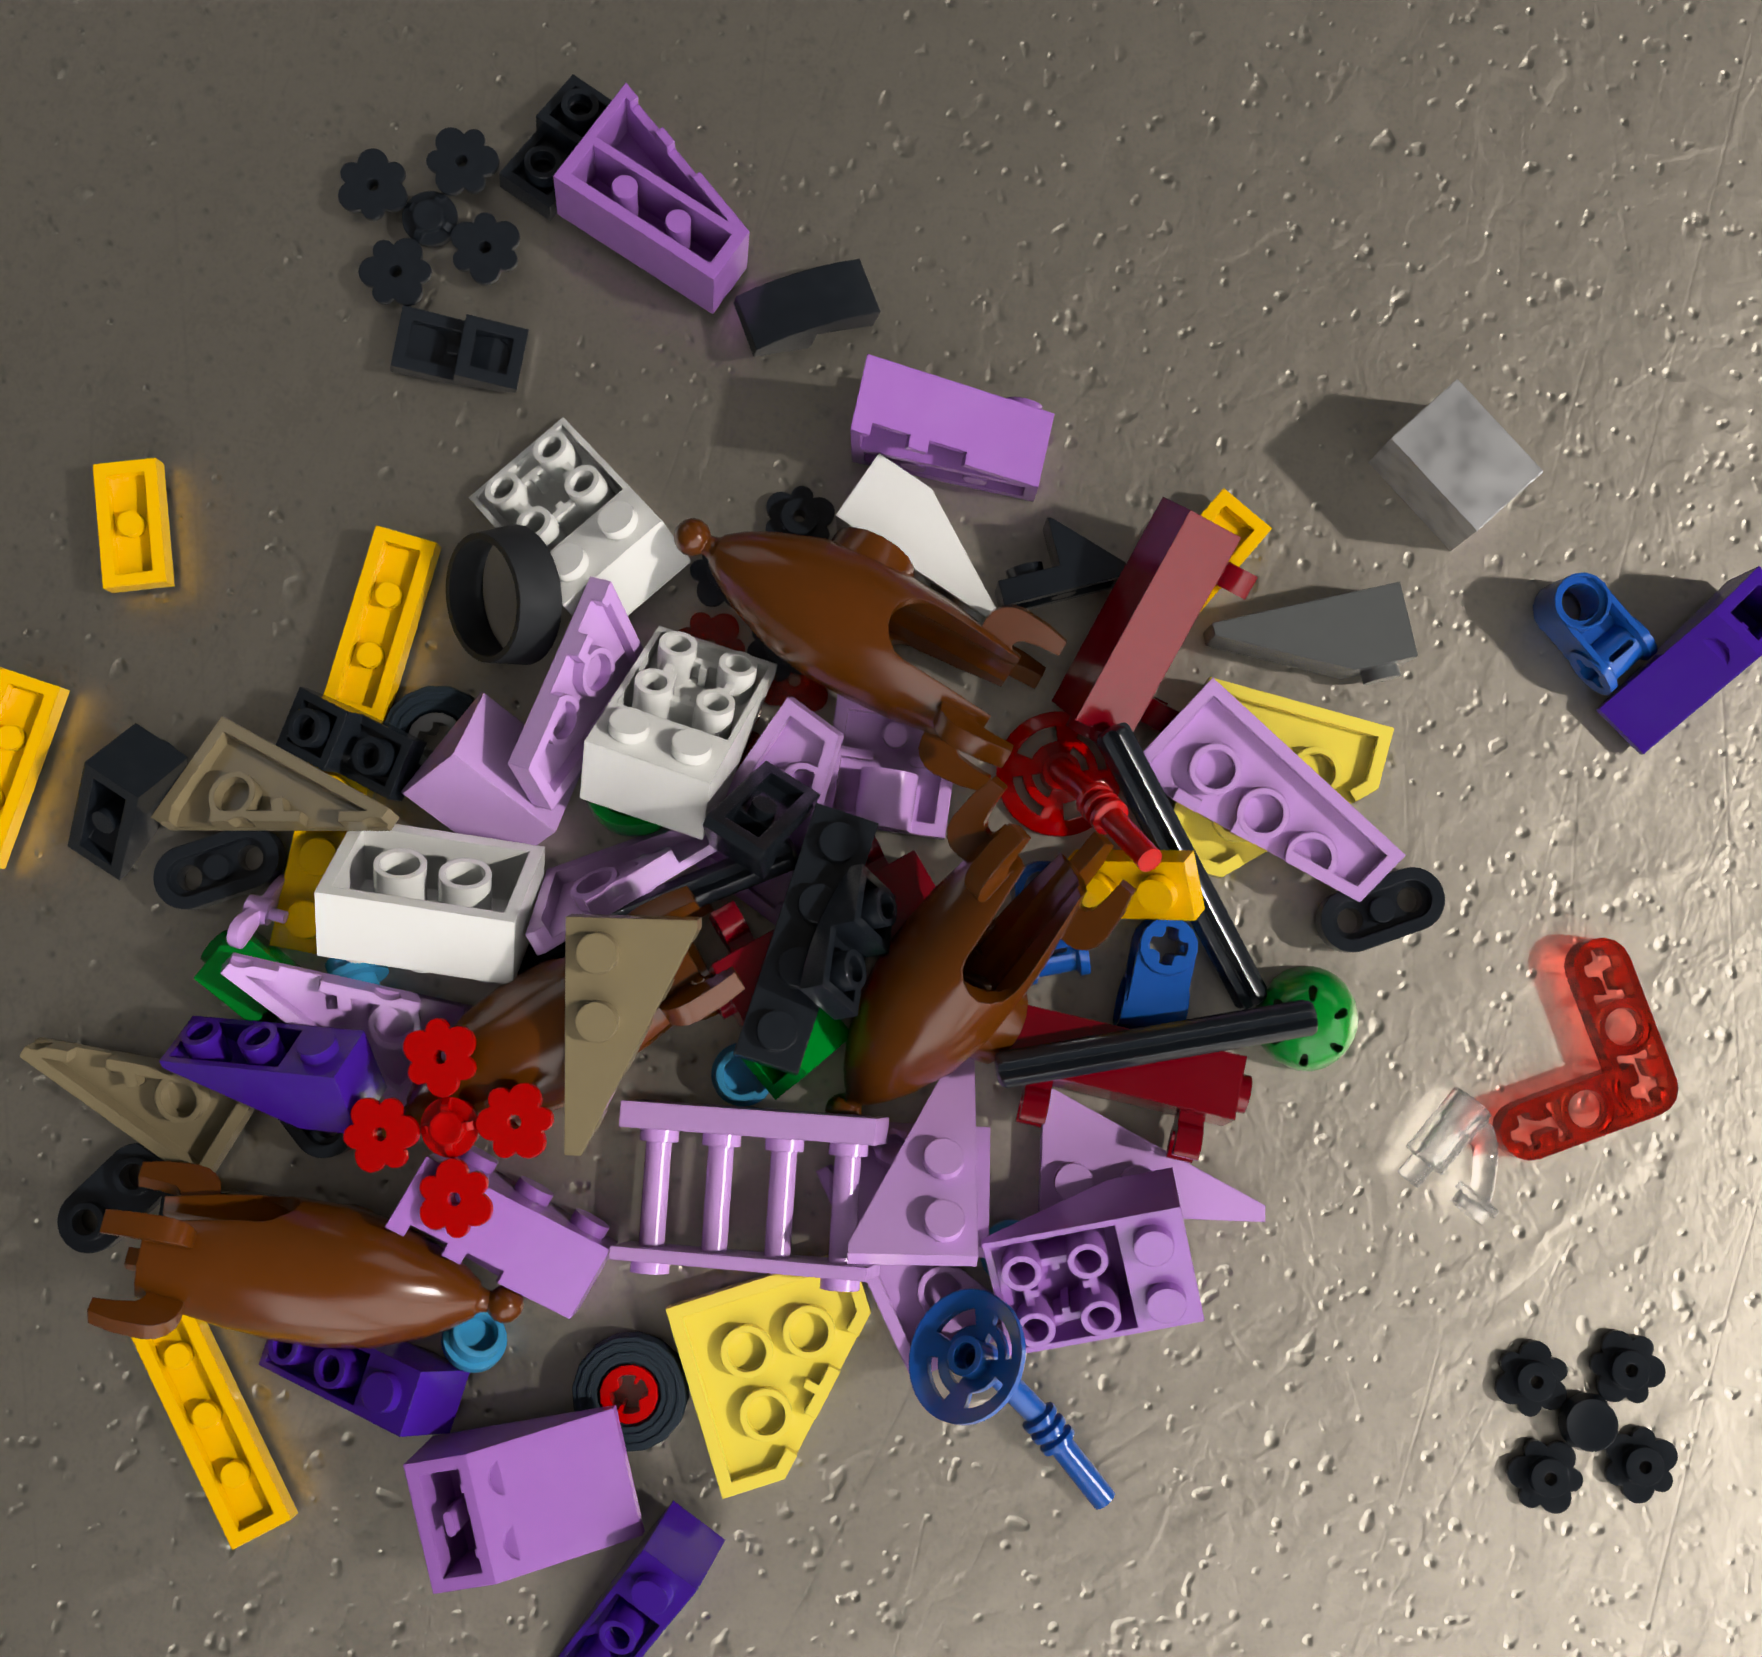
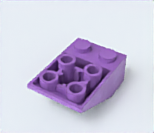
[982,1167,1205,1356]
[403,1405,645,1594]

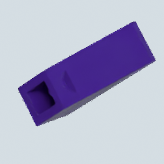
[1596,566,1762,755]
[160,1016,387,1133]
[258,1339,470,1437]
[557,1500,725,1657]

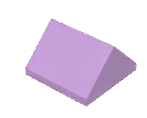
[401,691,582,846]

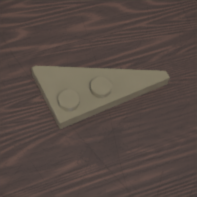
[151,716,400,831]
[564,914,702,1156]
[19,1037,255,1173]

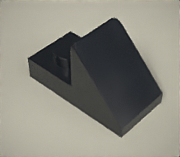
[995,517,1126,610]
[703,761,821,879]

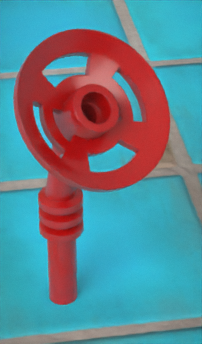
[996,711,1162,872]

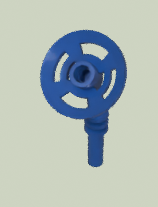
[909,1289,1115,1510]

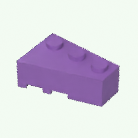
[553,83,750,314]
[850,354,1054,502]
[385,1146,618,1319]

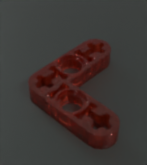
[1491,938,1679,1161]

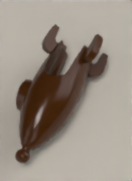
[674,518,1067,791]
[825,776,1136,1115]
[382,885,745,1138]
[87,1161,524,1348]

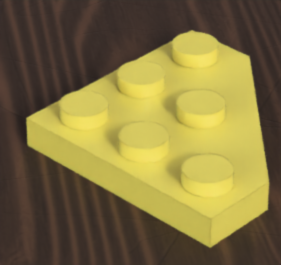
[1172,677,1394,879]
[665,1254,871,1499]

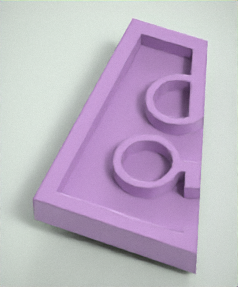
[508,576,643,810]
[694,697,844,925]

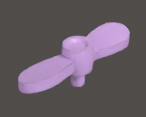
[227,874,289,949]

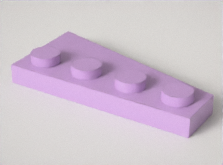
[1143,677,1406,902]

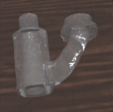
[1397,1087,1499,1225]

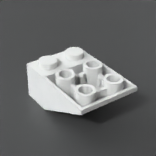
[468,417,692,617]
[580,625,777,840]

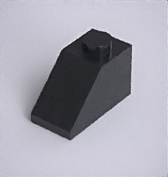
[68,723,189,881]

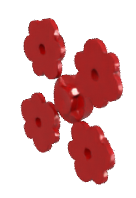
[343,1018,554,1238]

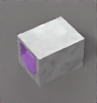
[1368,379,1544,551]

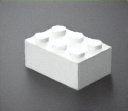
[314,824,545,984]

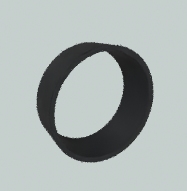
[445,524,562,665]

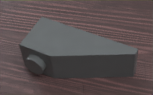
[1203,582,1418,685]

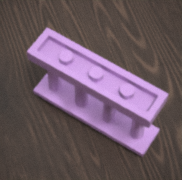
[609,1099,889,1292]

